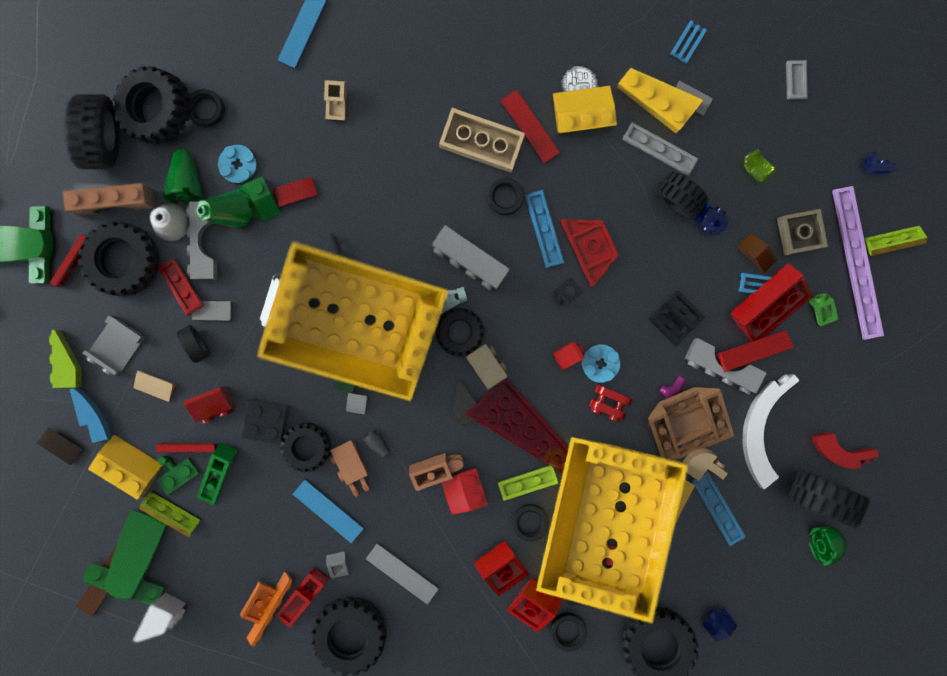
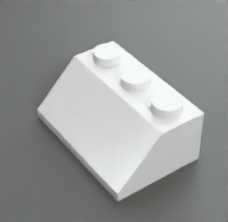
[133,593,186,642]

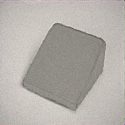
[346,393,368,414]
[326,552,350,579]

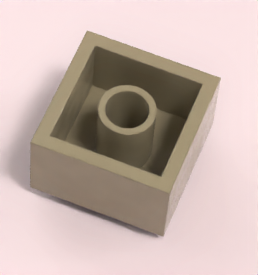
[777,209,828,256]
[466,344,508,389]

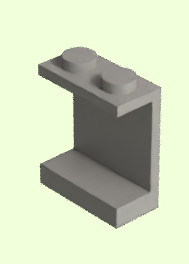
[83,315,146,376]

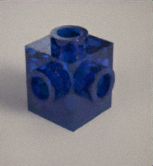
[695,203,730,235]
[702,607,738,642]

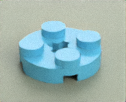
[218,145,258,184]
[581,344,620,383]

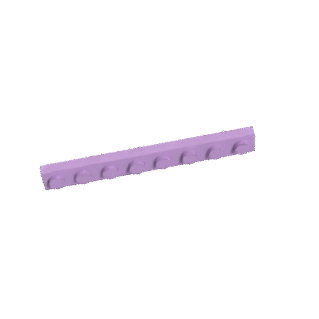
[832,186,884,340]

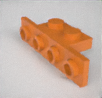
[240,572,292,647]

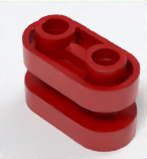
[589,385,633,422]

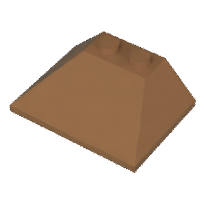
[648,387,734,460]

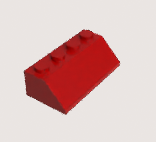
[730,263,813,342]

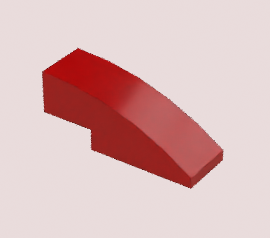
[275,567,329,628]

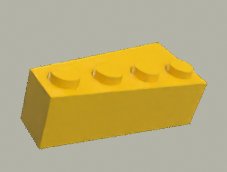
[617,68,703,134]

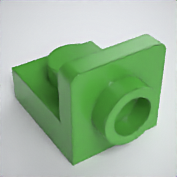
[809,293,838,326]

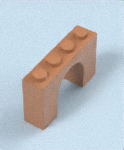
[63,183,155,216]

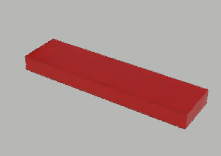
[501,90,560,164]
[717,330,794,372]

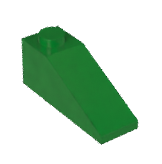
[196,443,238,505]

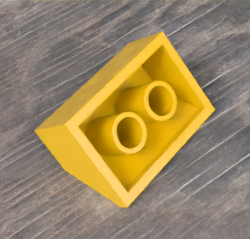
[553,86,617,133]
[88,435,164,500]

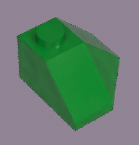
[237,176,282,222]

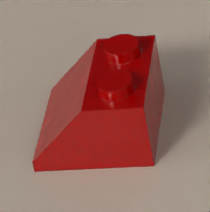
[183,386,235,424]
[441,466,488,515]
[474,541,529,596]
[507,578,563,632]

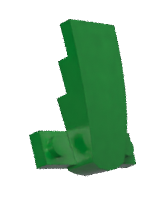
[0,206,53,284]
[82,510,167,605]

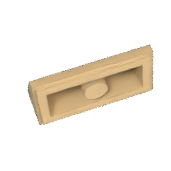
[133,370,176,402]

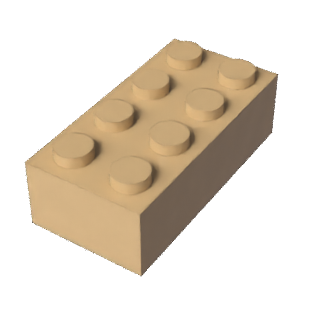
[439,108,525,173]

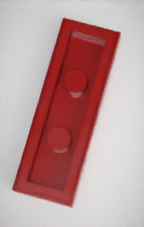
[50,234,89,287]
[158,258,204,316]
[156,443,218,452]

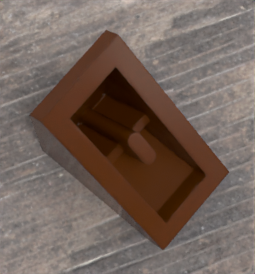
[737,233,778,274]

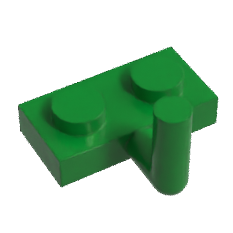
[156,455,200,495]

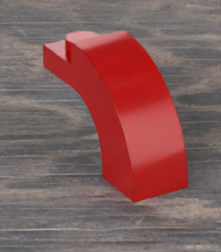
[811,432,879,469]

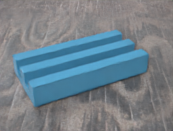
[670,20,707,64]
[738,273,772,293]

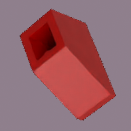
[552,341,585,370]

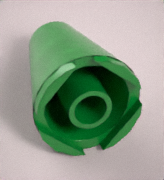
[163,149,203,204]
[196,190,252,228]

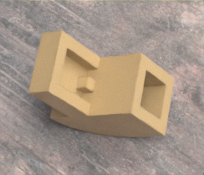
[324,80,347,120]
[682,448,728,481]

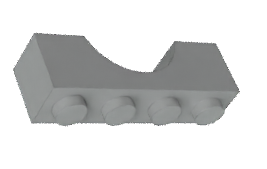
[186,201,217,280]
[684,338,766,395]

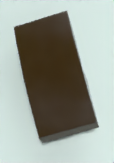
[36,427,82,465]

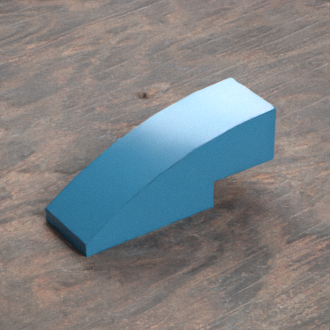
[70,388,112,443]

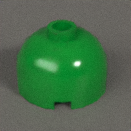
[809,526,847,566]

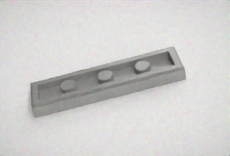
[622,122,699,176]
[366,543,439,604]

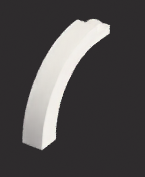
[742,374,799,489]

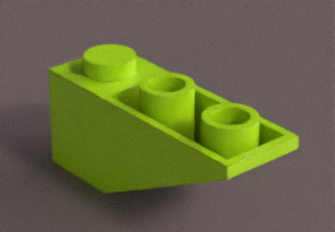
[49,330,82,388]

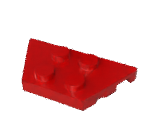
[560,219,619,288]

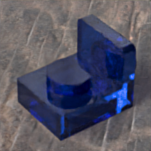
[864,152,896,174]

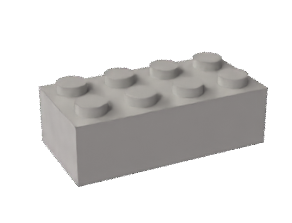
[432,225,510,291]

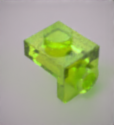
[744,149,775,183]

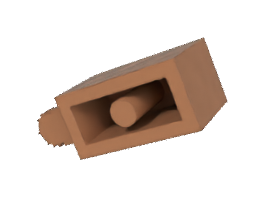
[329,439,370,498]
[409,453,464,491]

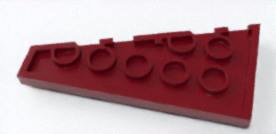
[465,377,569,473]

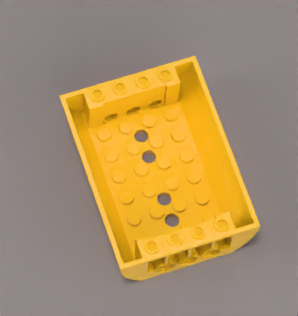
[258,242,448,401]
[536,437,688,623]

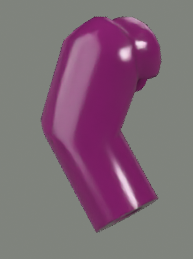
[660,376,687,398]

